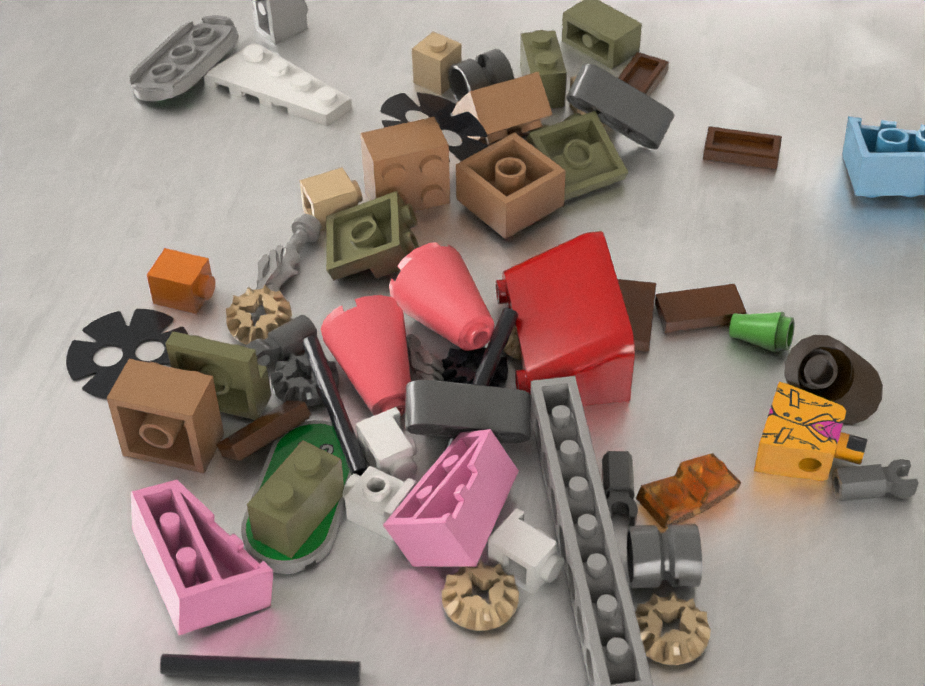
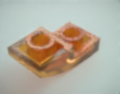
[635,453,742,529]

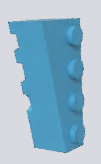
[842,116,925,198]

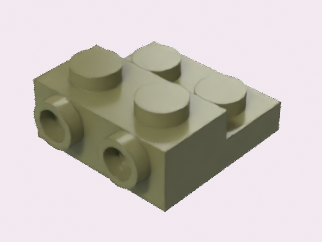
[526,111,628,201]
[326,191,419,281]
[165,331,272,420]

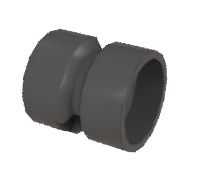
[448,49,514,102]
[626,524,702,589]

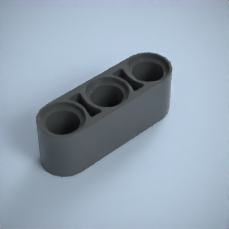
[566,63,675,150]
[405,380,531,444]

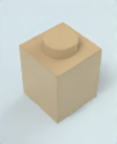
[412,32,462,95]
[299,167,362,231]

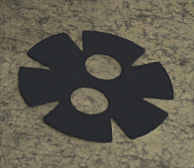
[380,92,488,162]
[66,309,188,399]

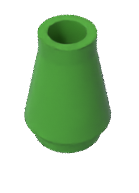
[729,312,795,353]

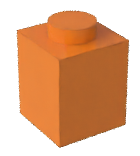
[147,248,216,314]

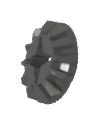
[270,352,339,407]

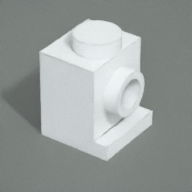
[356,407,417,481]
[343,466,416,542]
[488,508,564,595]

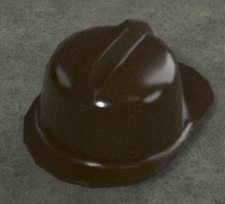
[784,335,883,425]

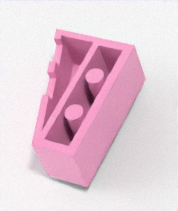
[383,429,519,567]
[131,480,274,635]

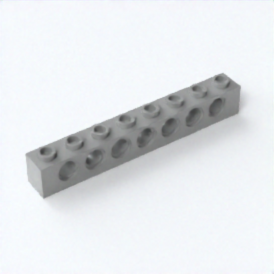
[531,376,654,686]

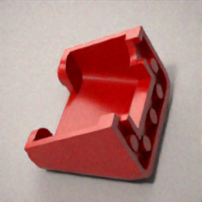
[495,231,635,406]

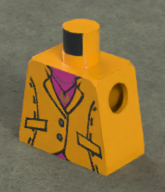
[754,381,868,481]

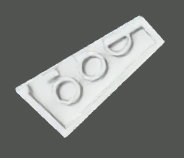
[204,42,352,126]

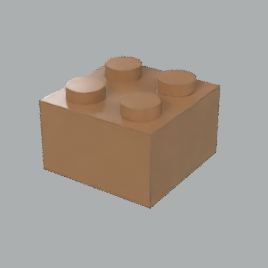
[452,72,553,147]
[360,117,450,212]
[456,132,566,239]
[107,359,224,474]

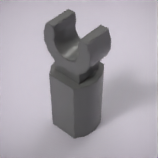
[246,314,317,369]
[602,451,638,526]
[832,459,919,501]

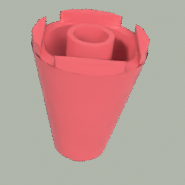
[389,242,494,351]
[320,295,411,416]

